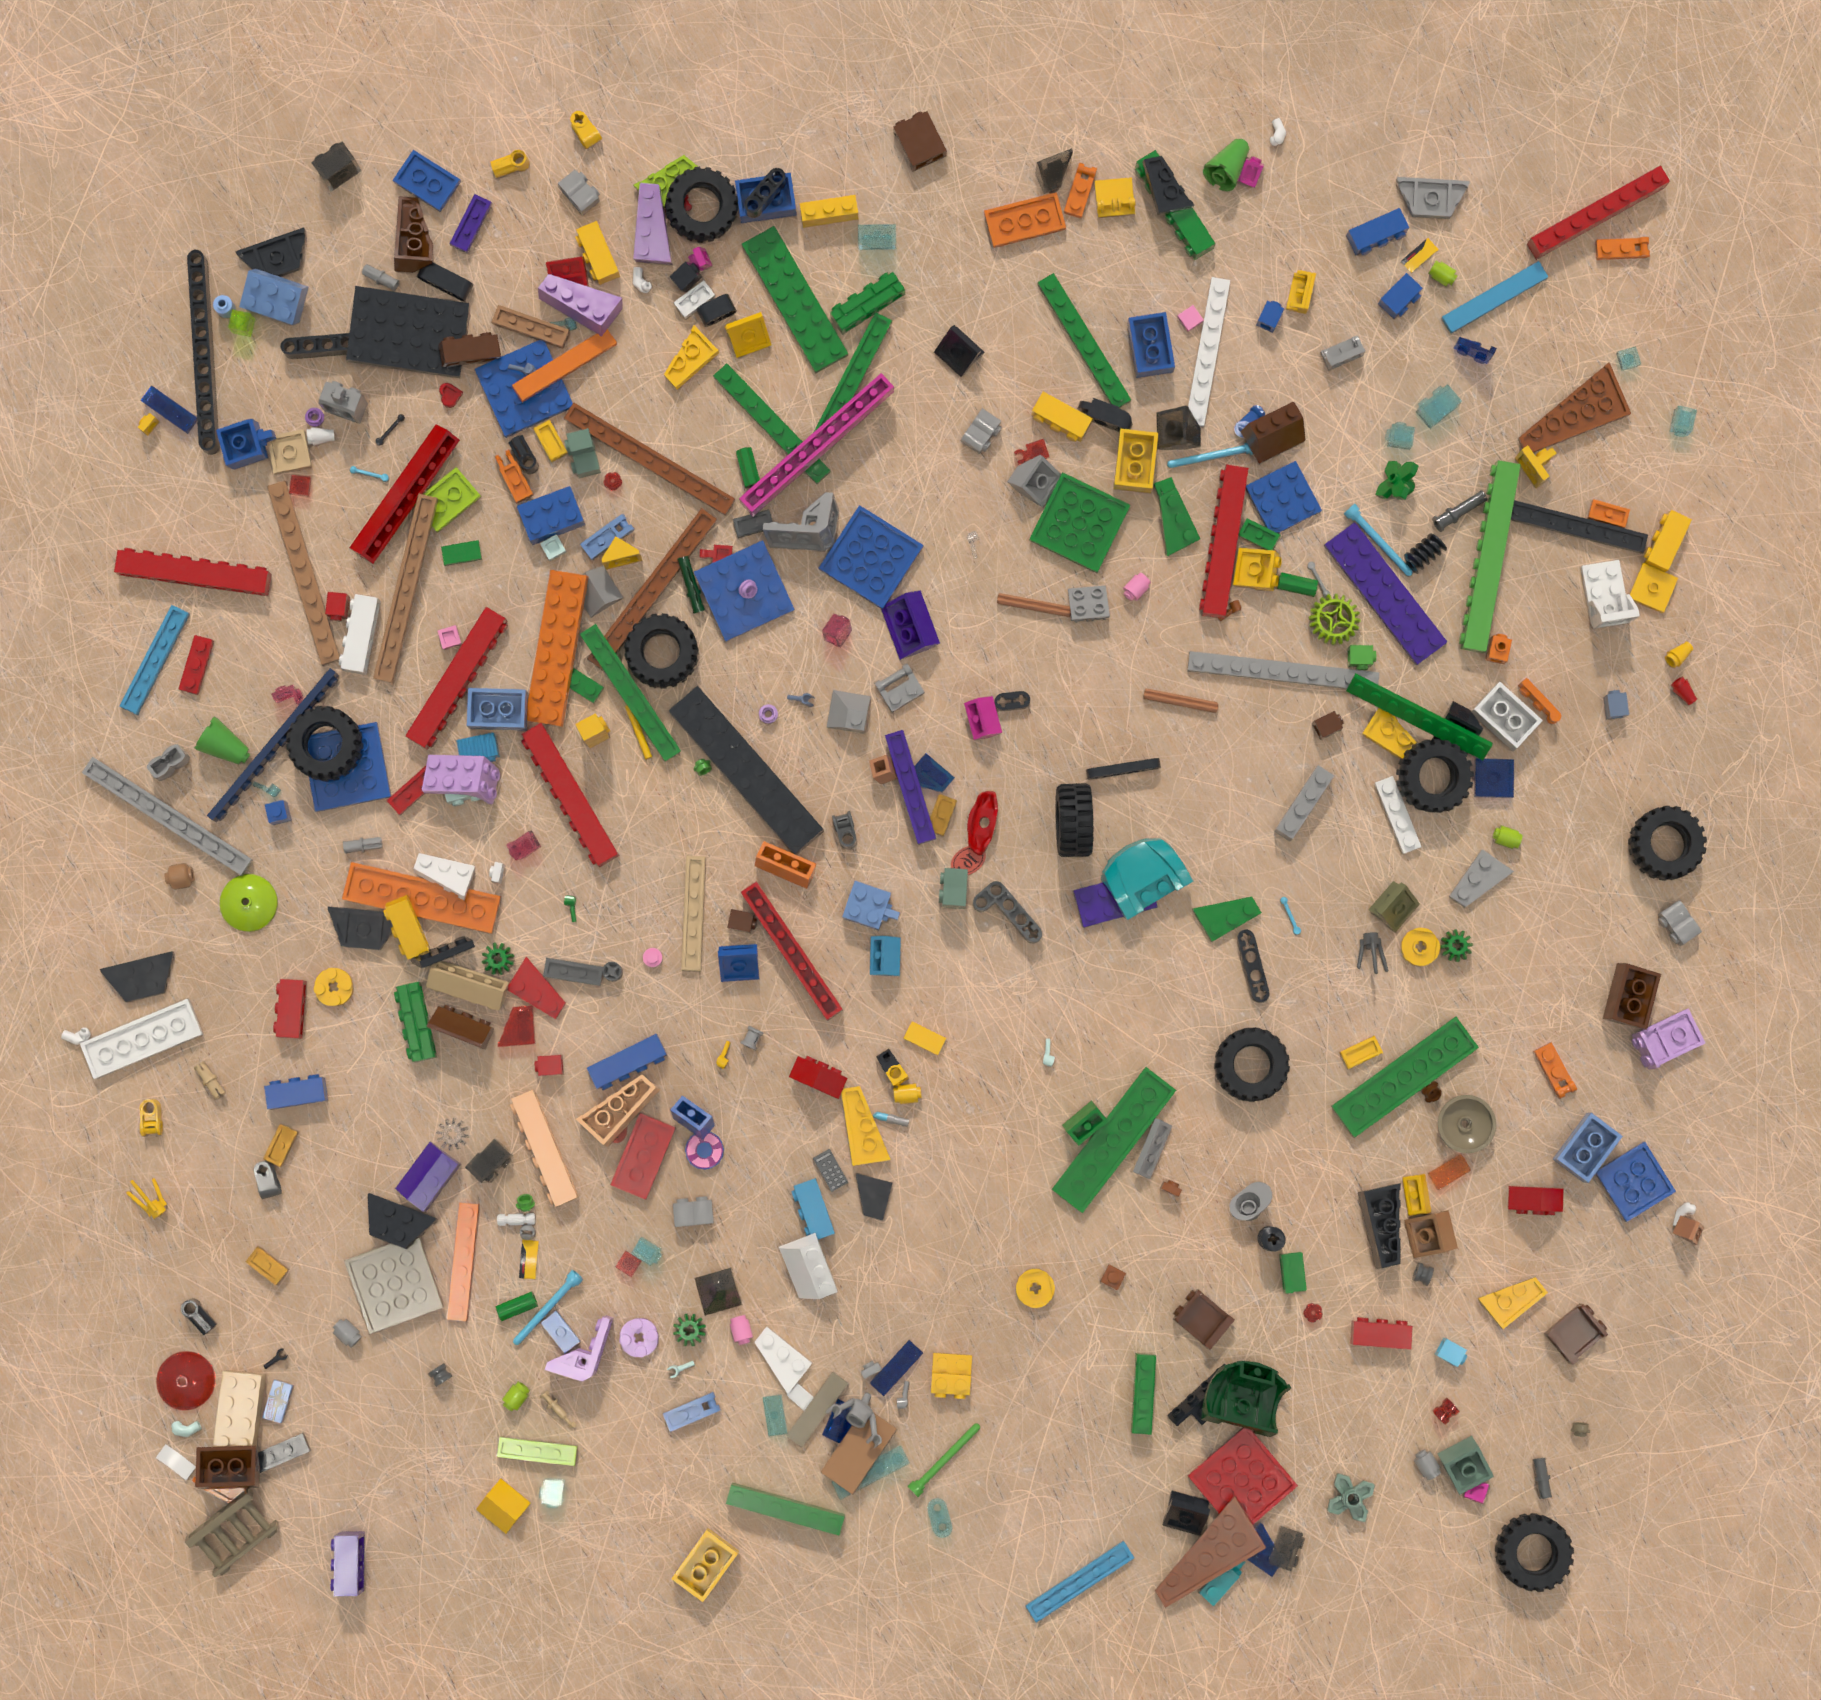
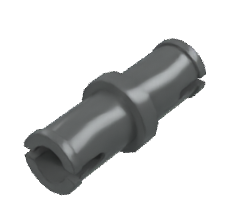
[1533,1458,1552,1499]

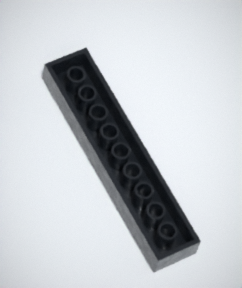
[669,686,824,855]

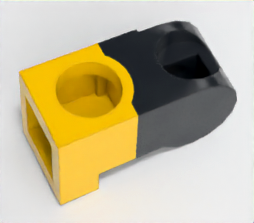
[876,1048,909,1088]

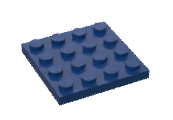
[475,340,573,438]
[819,505,924,610]
[694,540,795,641]
[308,722,391,812]

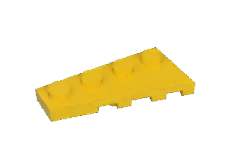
[841,1086,891,1166]

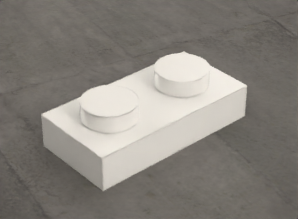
[674,280,715,319]

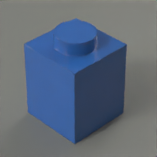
[1256,300,1284,333]
[264,800,292,825]

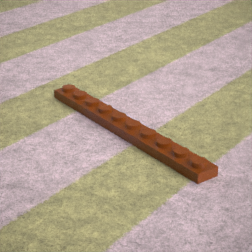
[564,402,735,516]
[587,508,717,671]

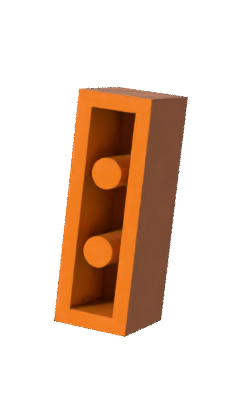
[755,841,816,889]

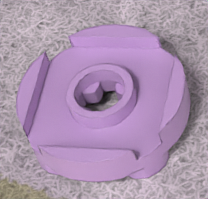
[619,1318,659,1357]

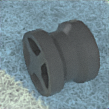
[602,962,623,982]
[1412,1263,1434,1286]
[428,1363,452,1387]

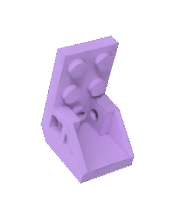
[545,1315,614,1381]

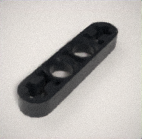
[1086,758,1161,780]
[1237,929,1270,1003]

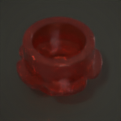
[603,472,622,491]
[1303,1303,1323,1322]

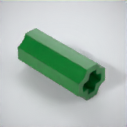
[736,447,760,488]
[1277,572,1318,597]
[495,1291,538,1322]

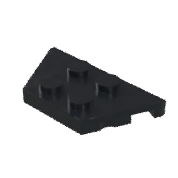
[235,227,306,277]
[328,906,393,950]
[100,951,175,1002]
[368,1193,438,1249]

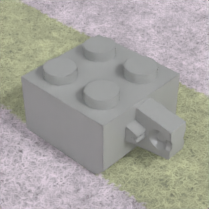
[319,381,368,424]

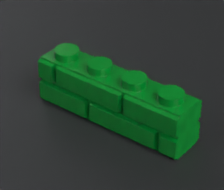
[830,272,905,335]
[394,982,437,1063]
[1131,1353,1156,1435]

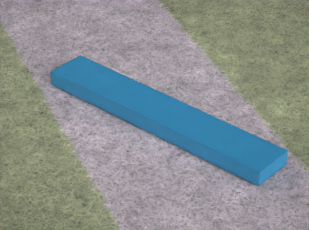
[1441,261,1548,334]
[120,605,190,715]
[1025,1540,1134,1623]

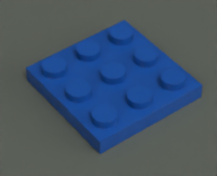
[1246,461,1322,533]
[1595,1142,1676,1222]

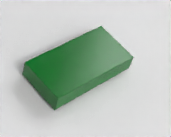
[441,540,482,566]

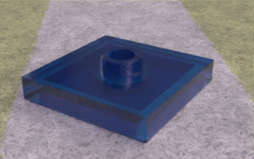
[1474,758,1514,798]

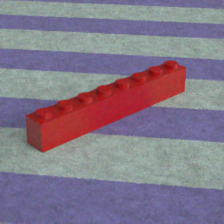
[1527,165,1670,260]
[349,424,460,564]
[1199,464,1249,619]
[114,548,272,596]
[405,607,508,750]
[521,723,620,867]
[741,881,843,1021]

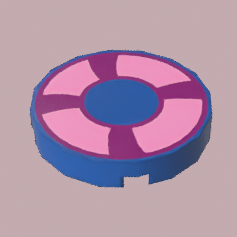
[685,1132,724,1170]

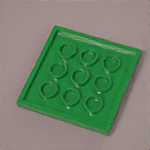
[1029,472,1131,573]

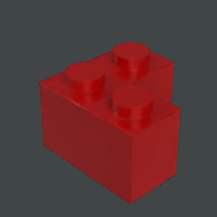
[789,1056,848,1099]
[1508,1186,1564,1216]

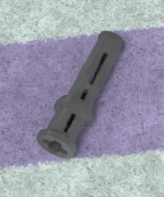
[1432,490,1488,532]

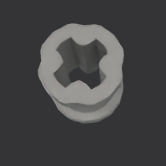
[740,1026,764,1051]

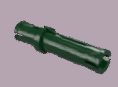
[677,555,705,614]

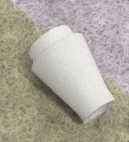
[306,427,335,446]

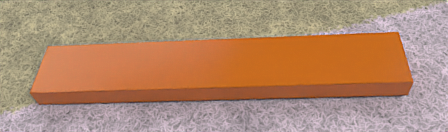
[512,329,617,402]

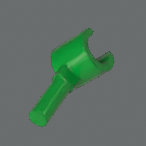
[564,895,577,922]

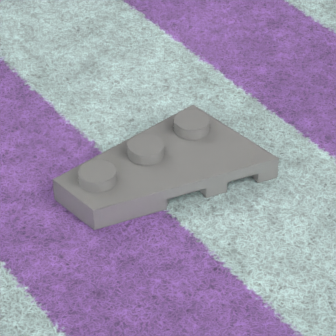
[1449,849,1514,908]

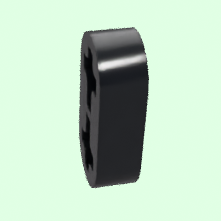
[994,691,1030,711]

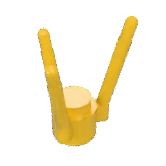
[126,1178,167,1219]

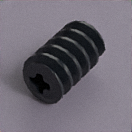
[1404,533,1447,574]
[1257,1226,1286,1252]

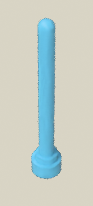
[1167,443,1254,468]
[1344,504,1413,576]
[513,1270,583,1345]

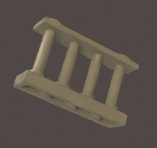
[185,1488,278,1577]

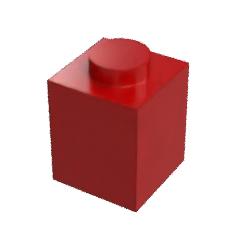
[325,592,350,622]
[534,1055,564,1076]

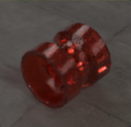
[1432,1397,1460,1425]

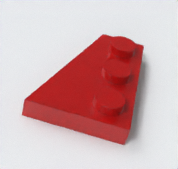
[507,957,566,1019]

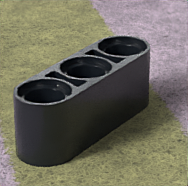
[744,168,786,218]
[417,262,473,302]

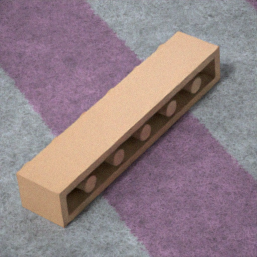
[510,1090,579,1207]

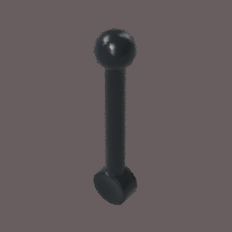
[375,414,405,446]

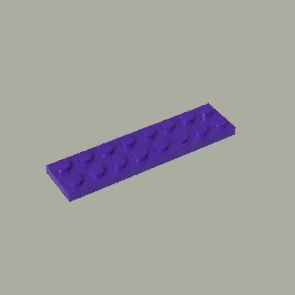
[1324,522,1447,666]

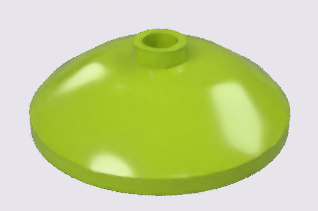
[220,874,278,932]

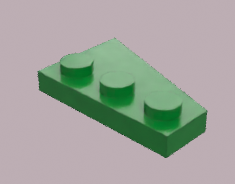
[1158,488,1201,556]
[1192,896,1262,942]

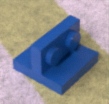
[718,944,759,982]

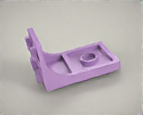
[422,755,500,804]
[1631,1008,1705,1070]

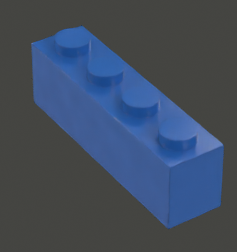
[587,1034,668,1091]

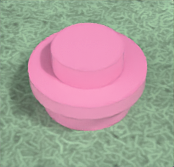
[643,948,662,967]

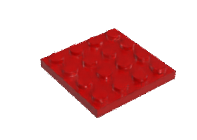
[1187,1428,1298,1524]

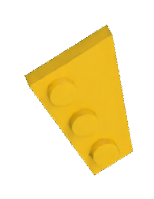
[664,325,719,390]

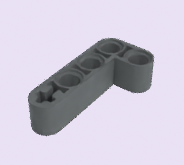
[973,881,1042,944]

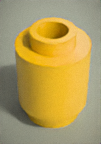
[893,1083,922,1104]

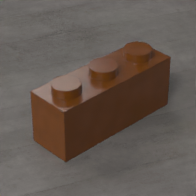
[439,332,501,367]

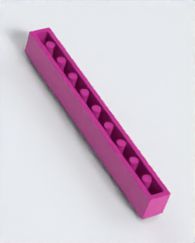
[739,373,894,517]

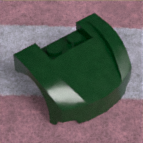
[1201,1361,1291,1437]

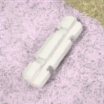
[497,1213,535,1226]

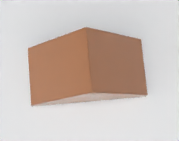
[1673,1216,1704,1245]

